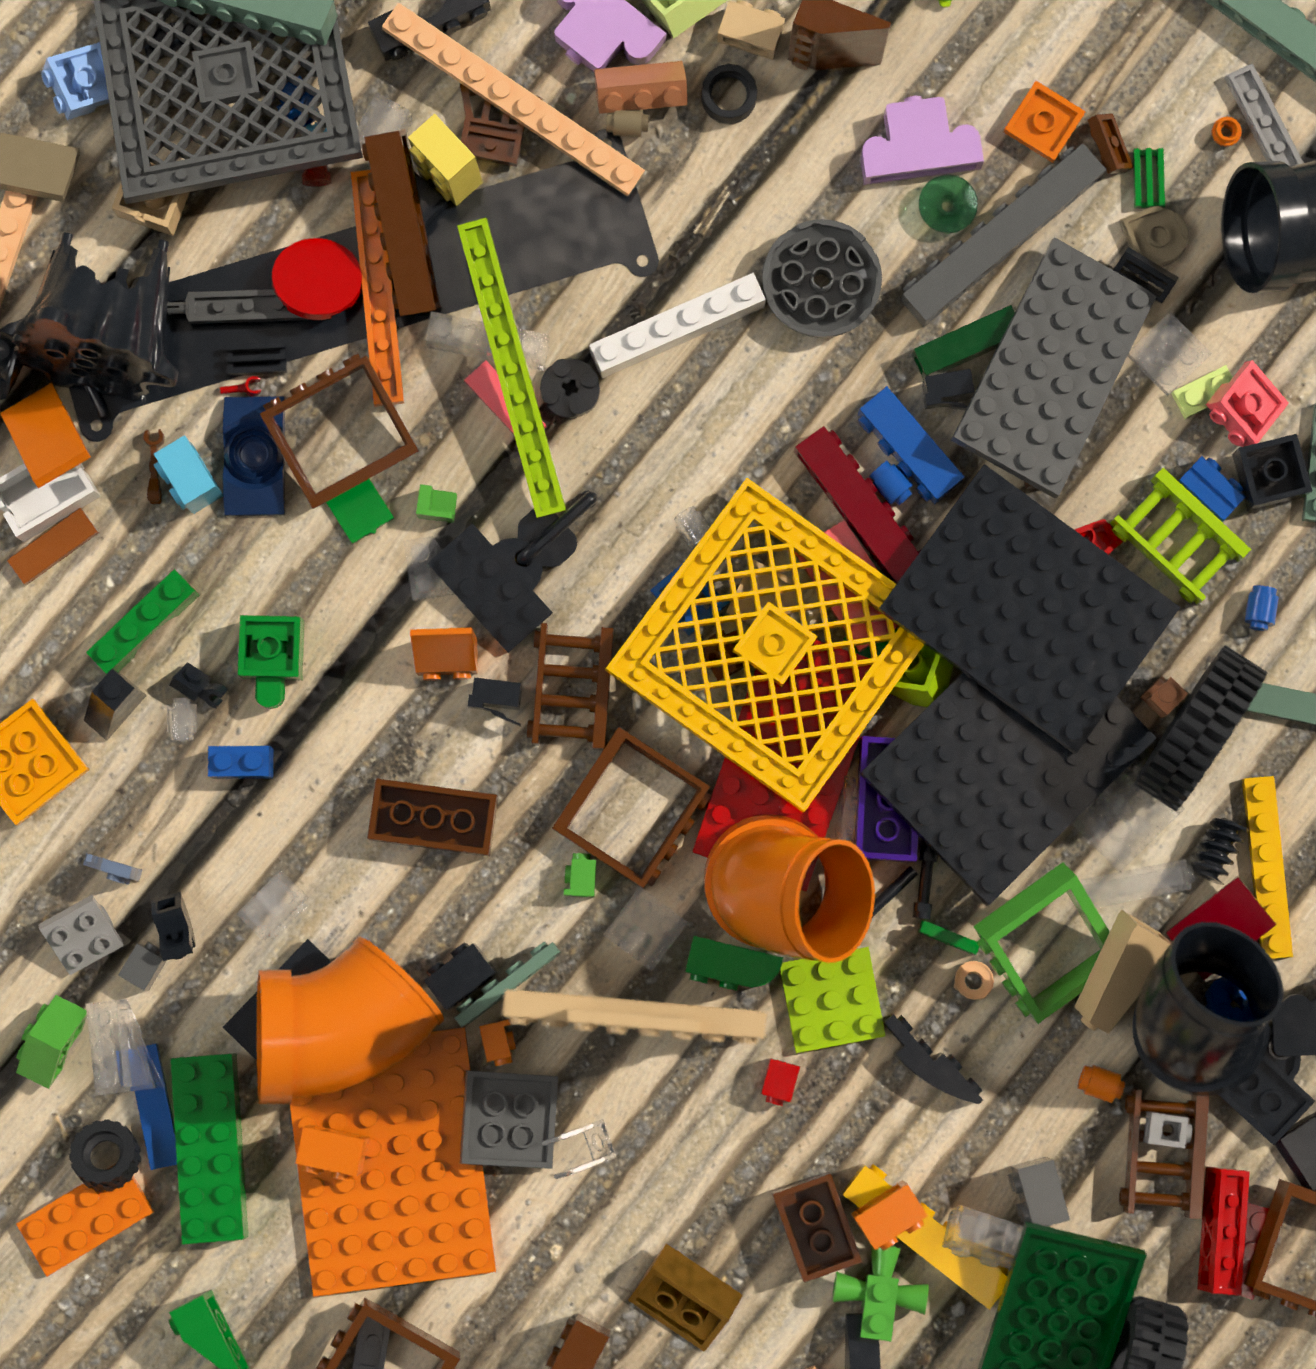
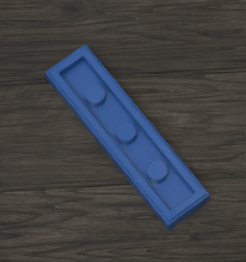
[126,1043,177,1170]

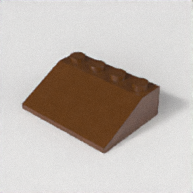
[788,0,891,70]

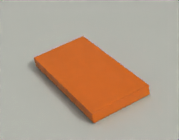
[0,383,91,488]

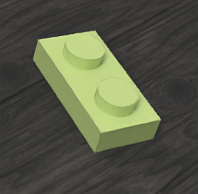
[1171,365,1233,419]

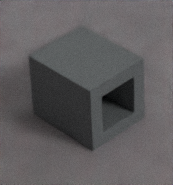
[118,942,167,991]

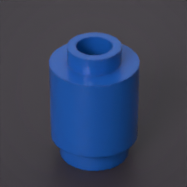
[869,461,913,506]
[1245,585,1279,631]

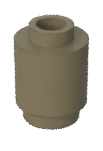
[606,110,649,138]

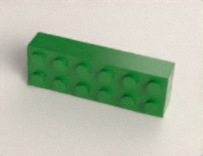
[170,1053,249,1244]

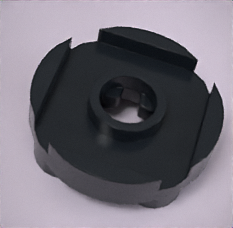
[540,359,600,419]

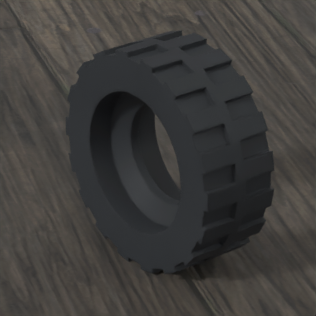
[69,1119,141,1192]

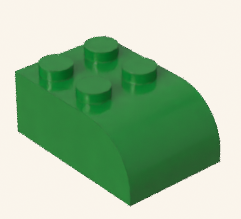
[685,936,784,991]

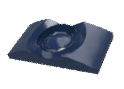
[223,396,285,516]

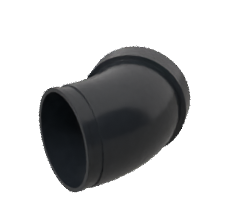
[1221,160,1316,293]
[1132,922,1284,1096]

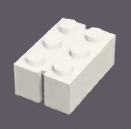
[0,463,101,542]

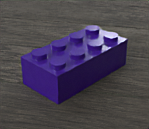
[854,736,918,863]

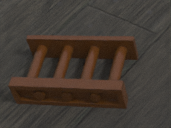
[527,623,614,751]
[1119,1089,1209,1219]

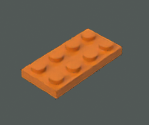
[16,1164,154,1277]

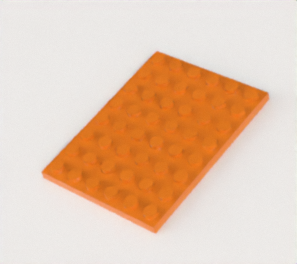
[290,1027,497,1297]

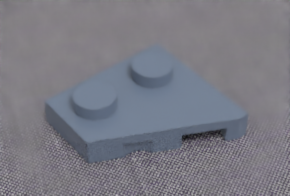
[83,853,142,885]

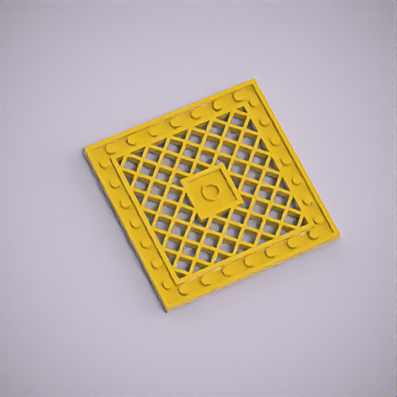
[605,478,925,813]

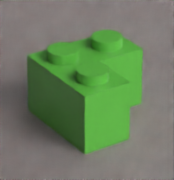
[16,995,88,1089]

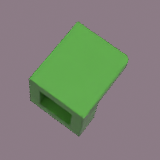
[416,484,457,523]

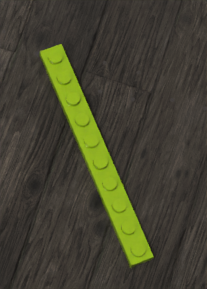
[457,218,566,518]

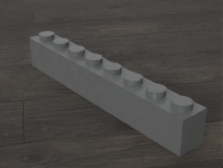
[901,144,1106,327]

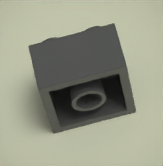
[1008,1156,1070,1227]

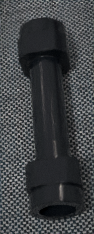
[912,845,938,920]

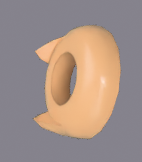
[954,961,994,1000]

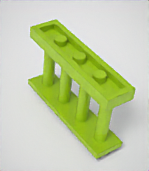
[1110,468,1252,605]

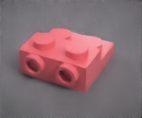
[1206,360,1289,447]

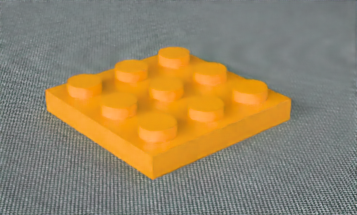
[0,698,90,826]

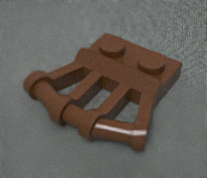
[459,83,544,167]

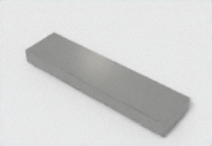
[1224,63,1304,166]

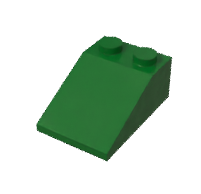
[168,1289,250,1369]

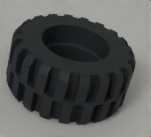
[1109,1296,1189,1369]

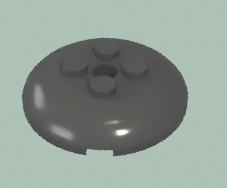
[762,219,882,338]

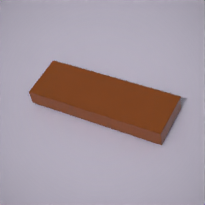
[7,508,99,585]

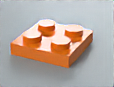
[1003,81,1086,163]

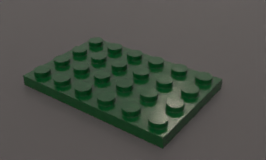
[978,1221,1147,1369]

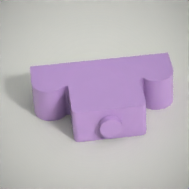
[554,0,666,72]
[861,96,984,185]

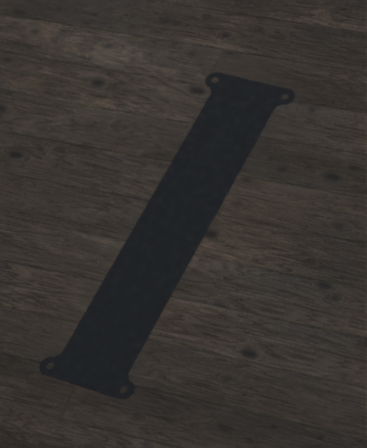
[68,129,659,442]

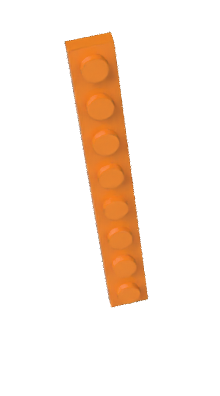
[351,170,405,407]

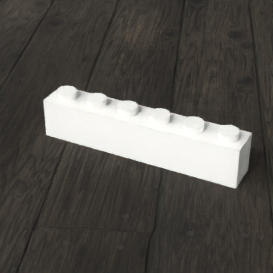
[589,273,766,378]

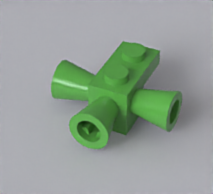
[832,1245,928,1342]

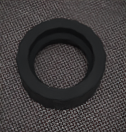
[701,64,757,124]

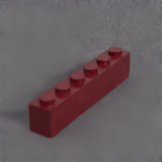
[794,426,922,584]

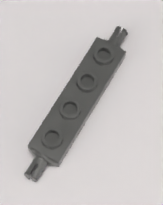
[167,289,309,324]

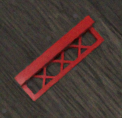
[1197,1166,1250,1295]

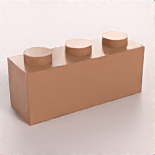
[594,61,688,114]

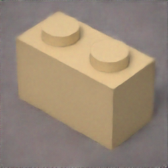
[717,0,785,60]

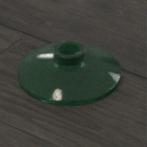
[918,174,978,233]

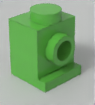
[564,853,597,898]

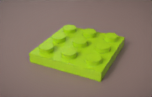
[780,947,886,1053]

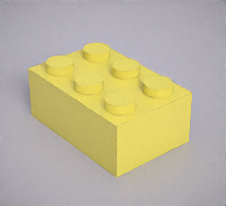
[408,114,483,206]

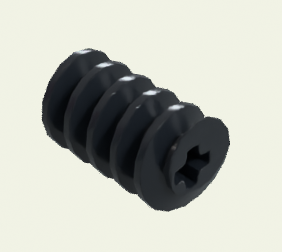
[1190,818,1249,885]

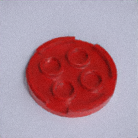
[272,238,362,320]

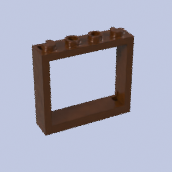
[260,354,419,509]
[552,727,711,889]
[1244,1179,1316,1317]
[316,1297,460,1369]

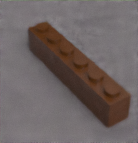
[362,129,441,316]

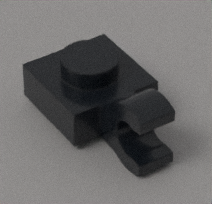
[169,662,228,709]

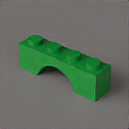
[86,569,200,674]

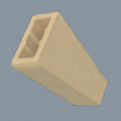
[1075,910,1171,1034]

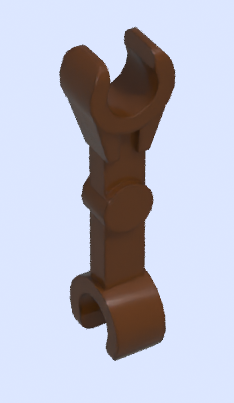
[143,429,165,504]

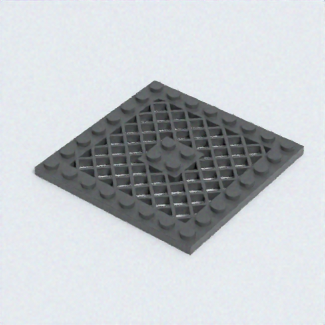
[94,0,363,204]

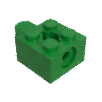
[238,615,305,709]

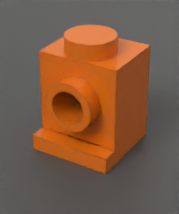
[479,1019,516,1066]

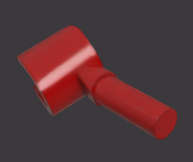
[220,376,261,397]

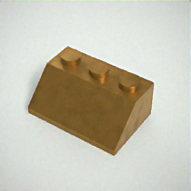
[628,1244,743,1352]

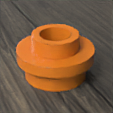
[1212,117,1242,147]

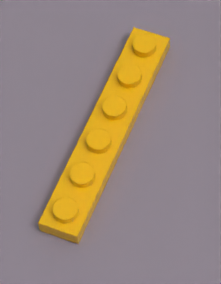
[1242,776,1293,959]

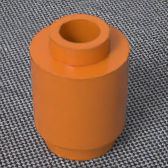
[1077,1065,1125,1103]

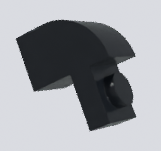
[151,892,196,961]

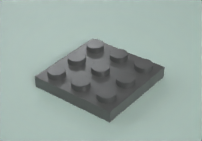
[460,1071,558,1169]

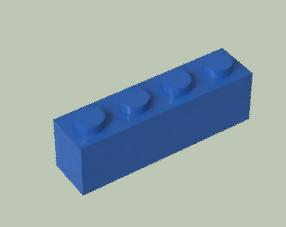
[858,386,964,505]

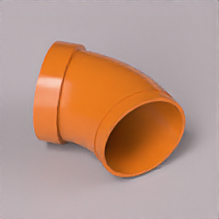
[704,815,875,963]
[256,936,444,1105]

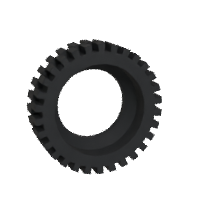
[1134,645,1267,811]

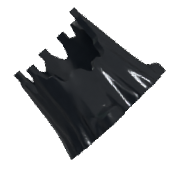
[12,232,179,401]

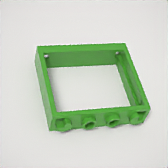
[973,862,1110,1024]

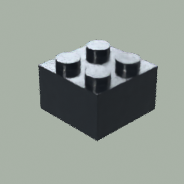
[1232,434,1312,511]
[424,942,498,1010]

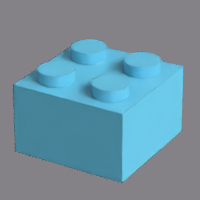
[153,435,223,514]

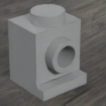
[1143,1112,1192,1149]

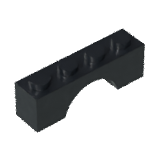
[368,0,491,61]

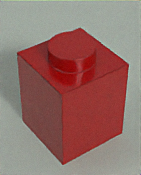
[760,1058,800,1106]

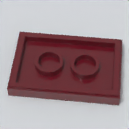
[1166,876,1276,980]

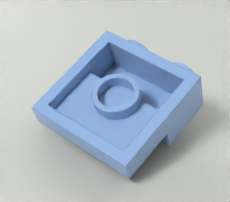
[41,42,109,120]

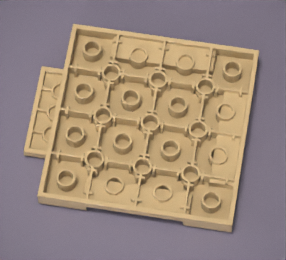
[503,990,767,1044]

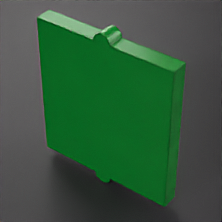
[326,479,394,544]

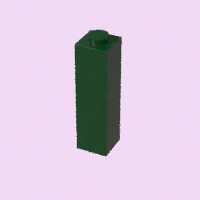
[911,305,1015,379]

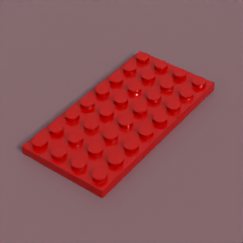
[692,640,872,892]

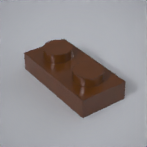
[1087,113,1134,174]

